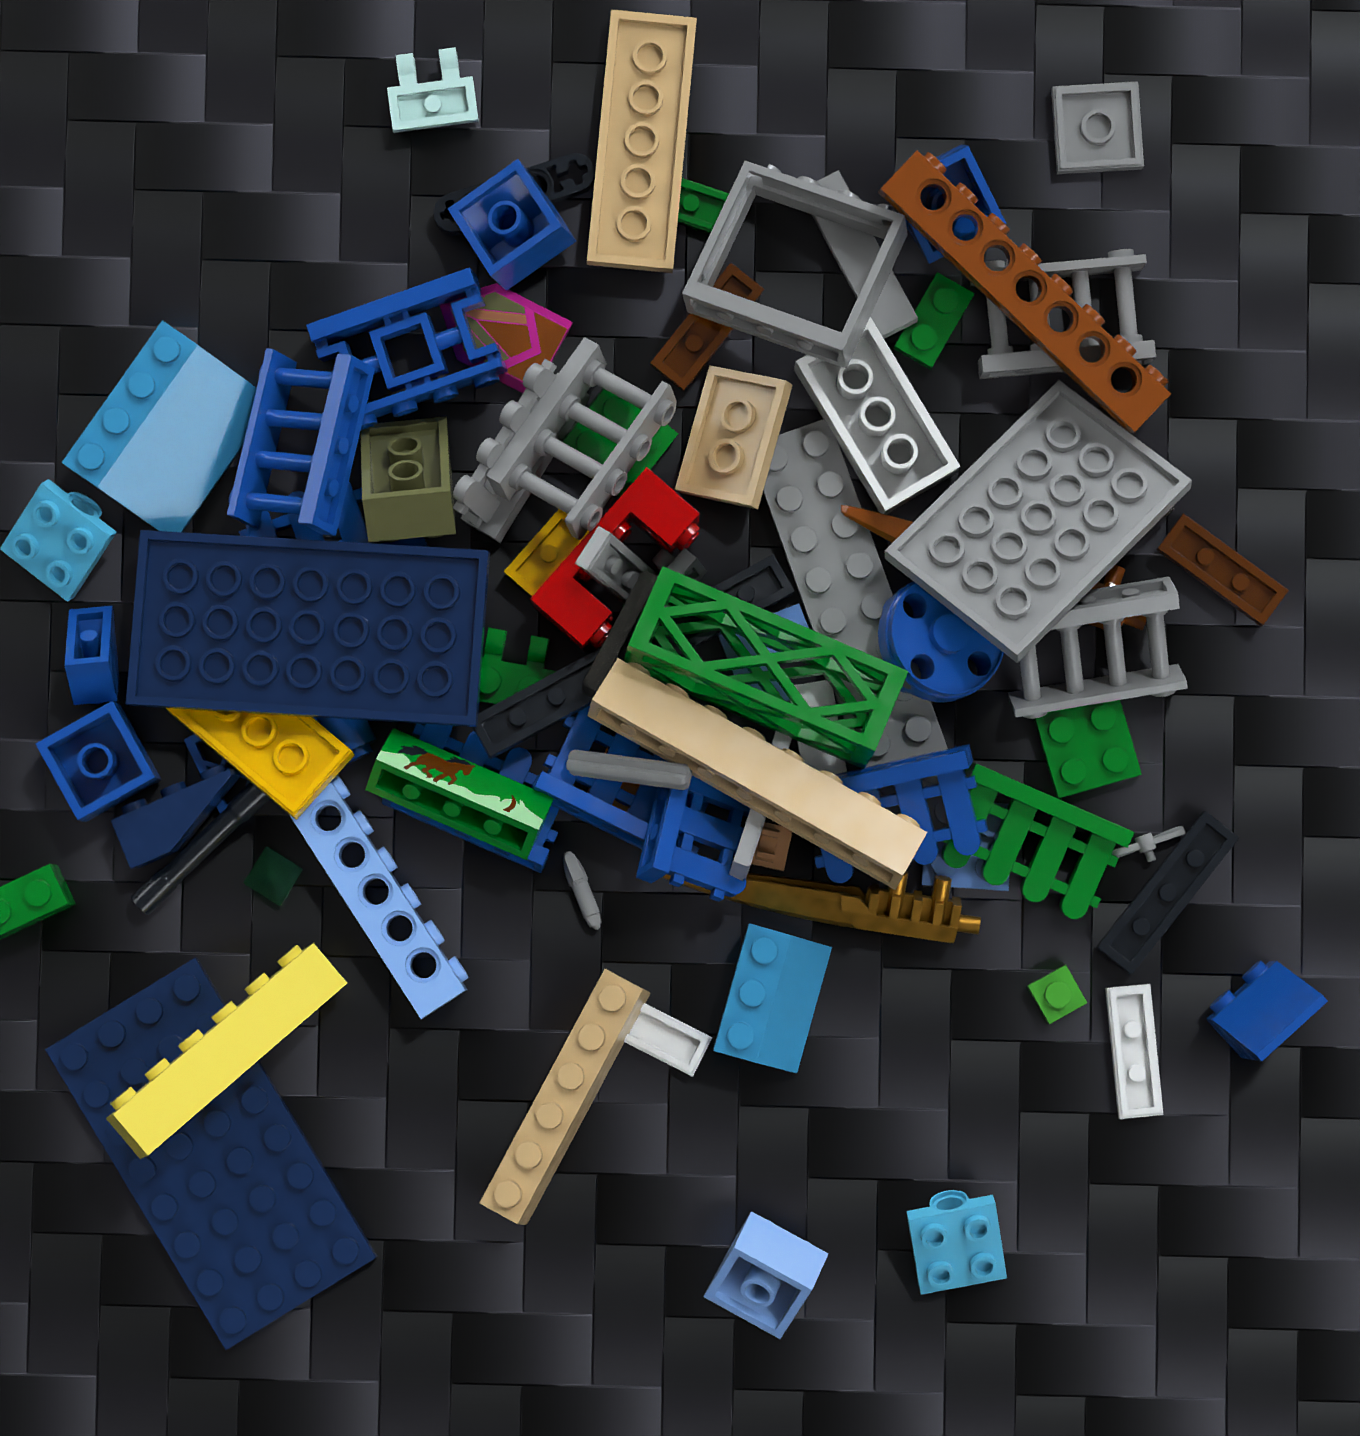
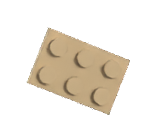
[675,365,793,510]

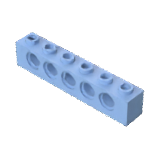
[290,774,469,1019]

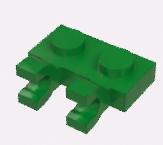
[479,627,556,704]

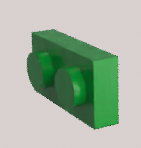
[893,272,975,370]

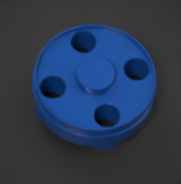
[878,581,1004,702]

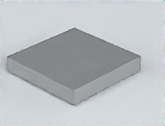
[1051,82,1144,174]

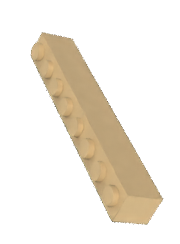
[588,658,928,890]

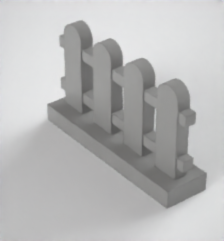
[453,359,591,543]

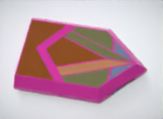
[440,283,573,394]

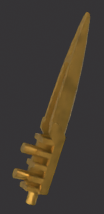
[662,871,981,943]

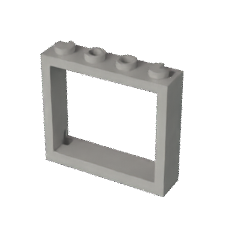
[682,161,908,369]

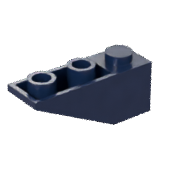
[111,764,242,869]

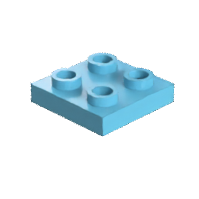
[0,479,117,602]
[906,1190,1007,1295]

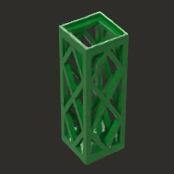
[624,566,908,769]

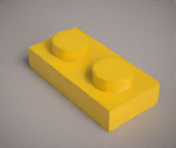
[504,509,590,597]

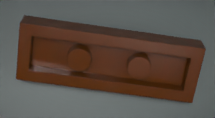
[650,263,765,392]
[1156,513,1289,626]

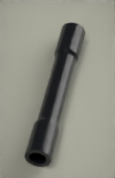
[131,782,271,915]

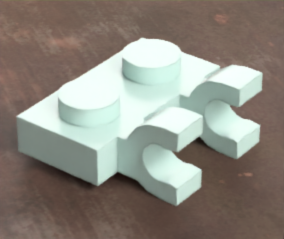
[387,47,479,133]

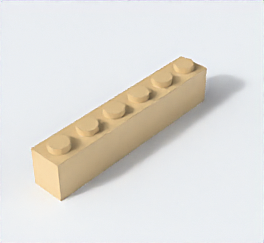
[480,969,651,1225]

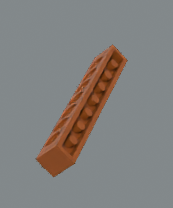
[878,150,1171,433]

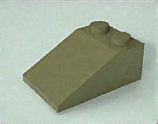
[361,416,456,543]

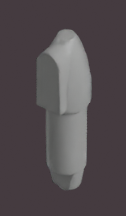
[563,851,602,930]

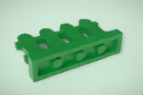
[941,762,1134,919]

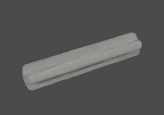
[566,749,692,790]

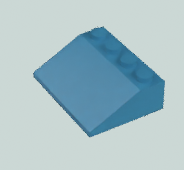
[62,320,257,532]

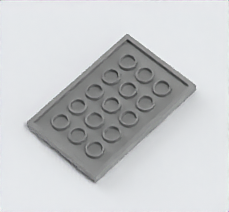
[885,380,1192,663]

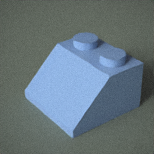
[704,1211,828,1339]

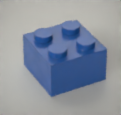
[36,701,162,822]

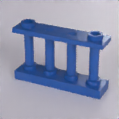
[227,348,375,536]

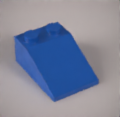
[1206,960,1328,1062]

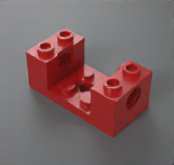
[530,467,700,652]

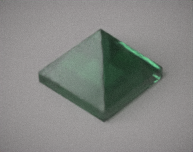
[243,846,304,906]

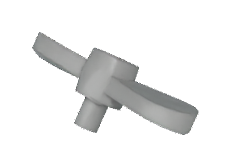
[1112,826,1185,862]

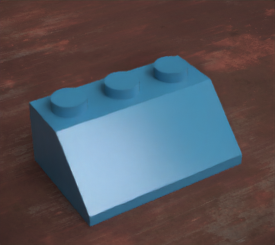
[713,923,832,1073]

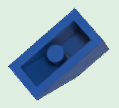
[64,605,119,705]

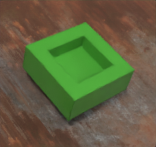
[1027,965,1087,1024]

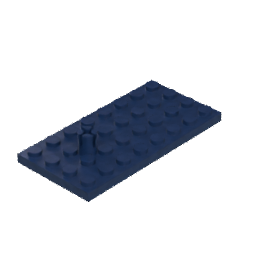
[126,530,490,727]
[45,958,377,1350]

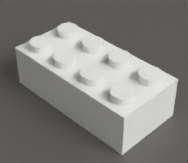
[794,317,961,515]

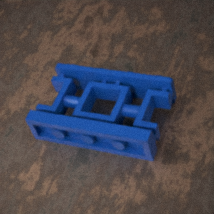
[306,267,508,430]

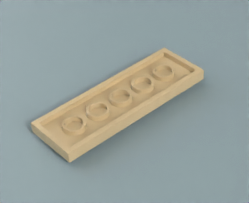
[587,10,697,273]

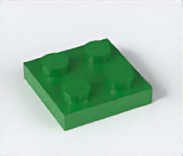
[561,388,678,498]
[1034,700,1142,799]

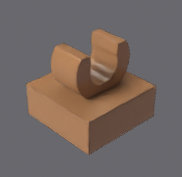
[751,822,792,871]

